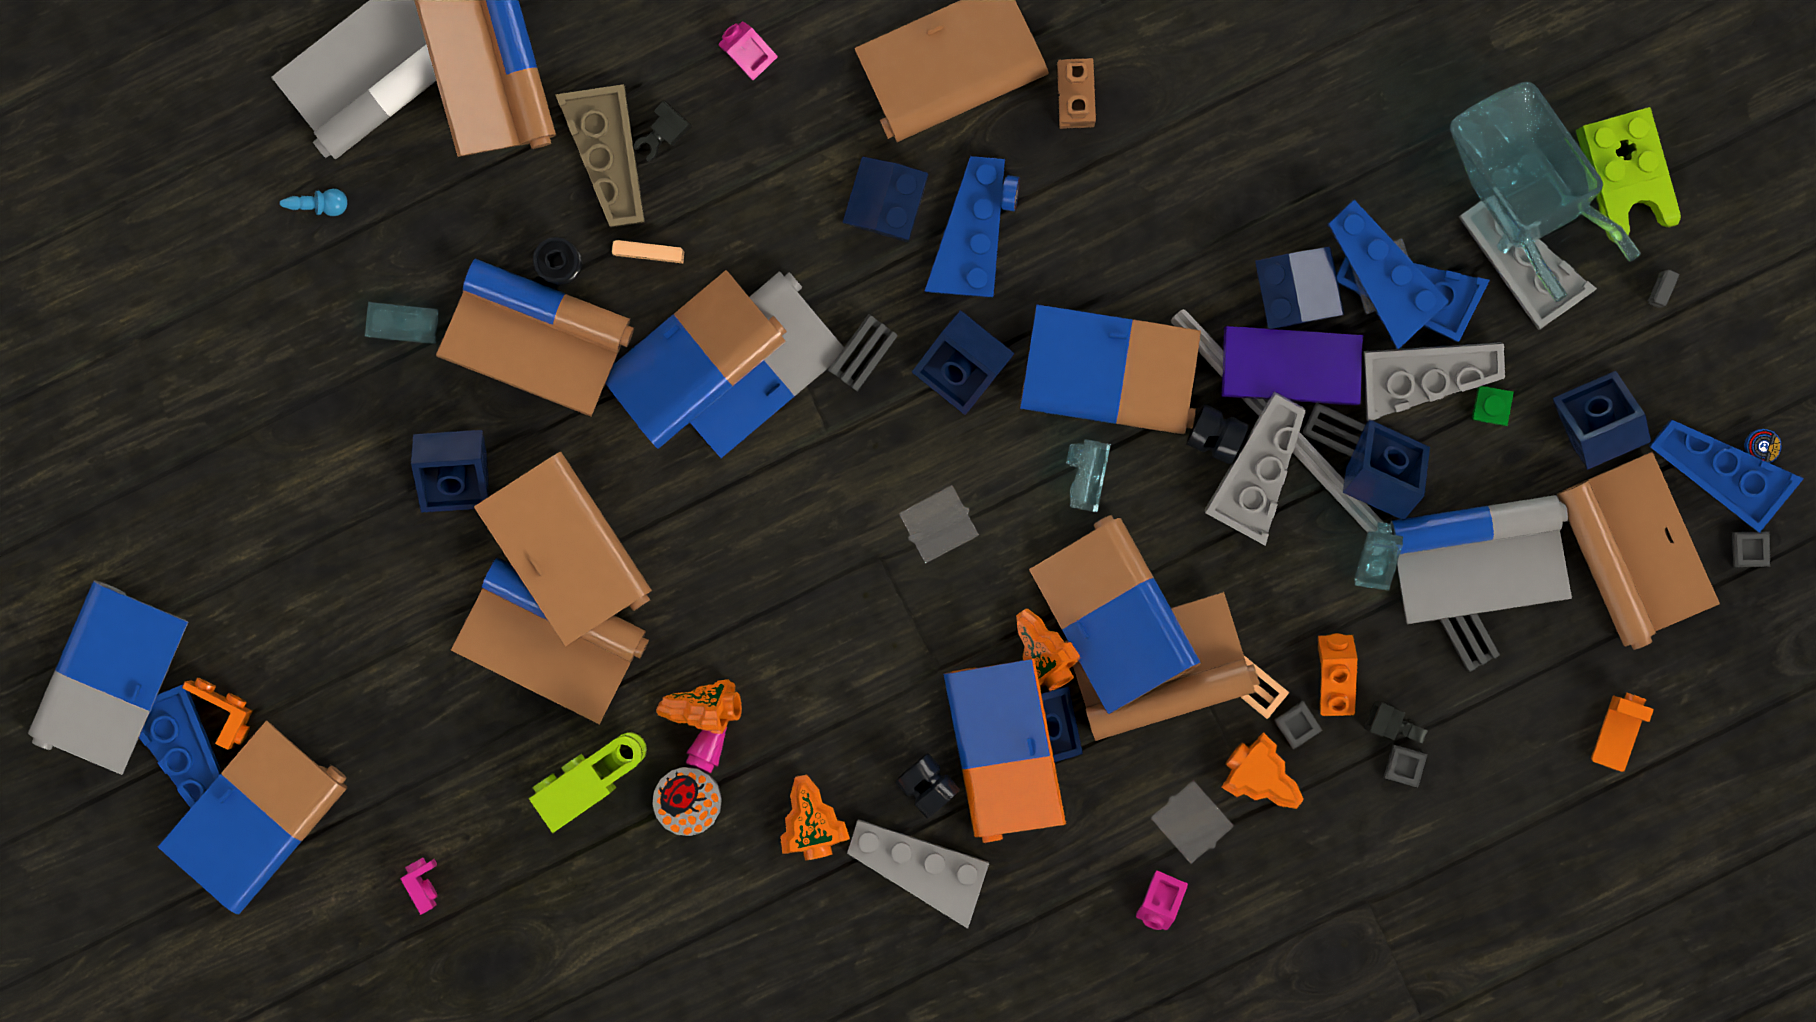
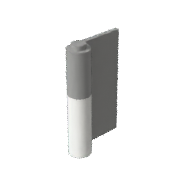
[271,0,436,159]

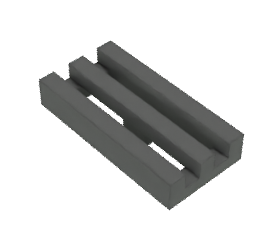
[828,314,898,391]
[1301,403,1365,457]
[1439,614,1500,672]

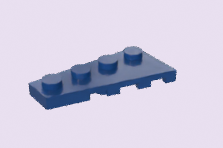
[924,156,1005,298]
[1328,200,1449,349]
[1336,257,1490,342]
[1649,419,1804,533]
[139,685,222,808]

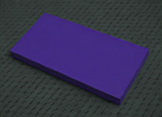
[1222,326,1363,405]

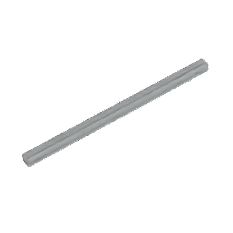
[1171,309,1393,545]

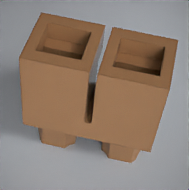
[1057,58,1096,129]

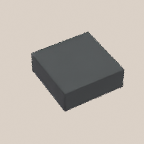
[1647,269,1680,308]
[1732,532,1770,567]
[1274,701,1322,749]
[1384,744,1428,788]

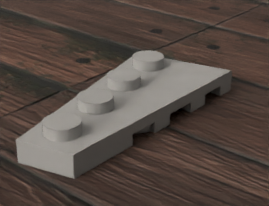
[1459,196,1597,330]
[1363,342,1505,421]
[1205,392,1305,546]
[847,819,989,929]

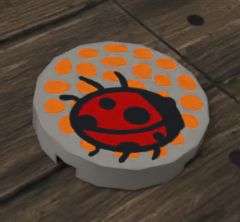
[652,767,722,836]

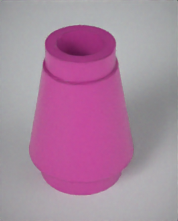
[686,727,727,773]

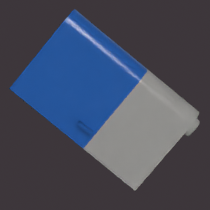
[690,271,844,458]

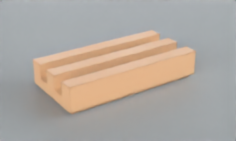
[612,240,685,264]
[1241,656,1289,719]

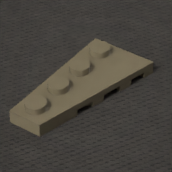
[555,84,645,228]

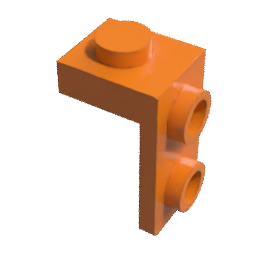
[1318,633,1358,716]
[182,678,253,750]
[1591,692,1654,772]

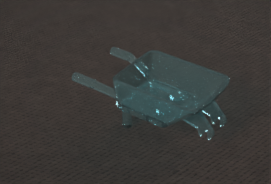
[1450,82,1641,302]

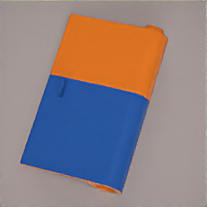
[943,659,1066,843]

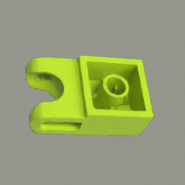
[1576,107,1681,243]
[529,732,647,833]

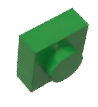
[1472,386,1514,426]

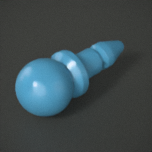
[280,189,347,216]

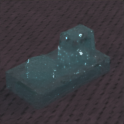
[365,302,439,344]
[1066,439,1110,512]
[1355,522,1403,590]

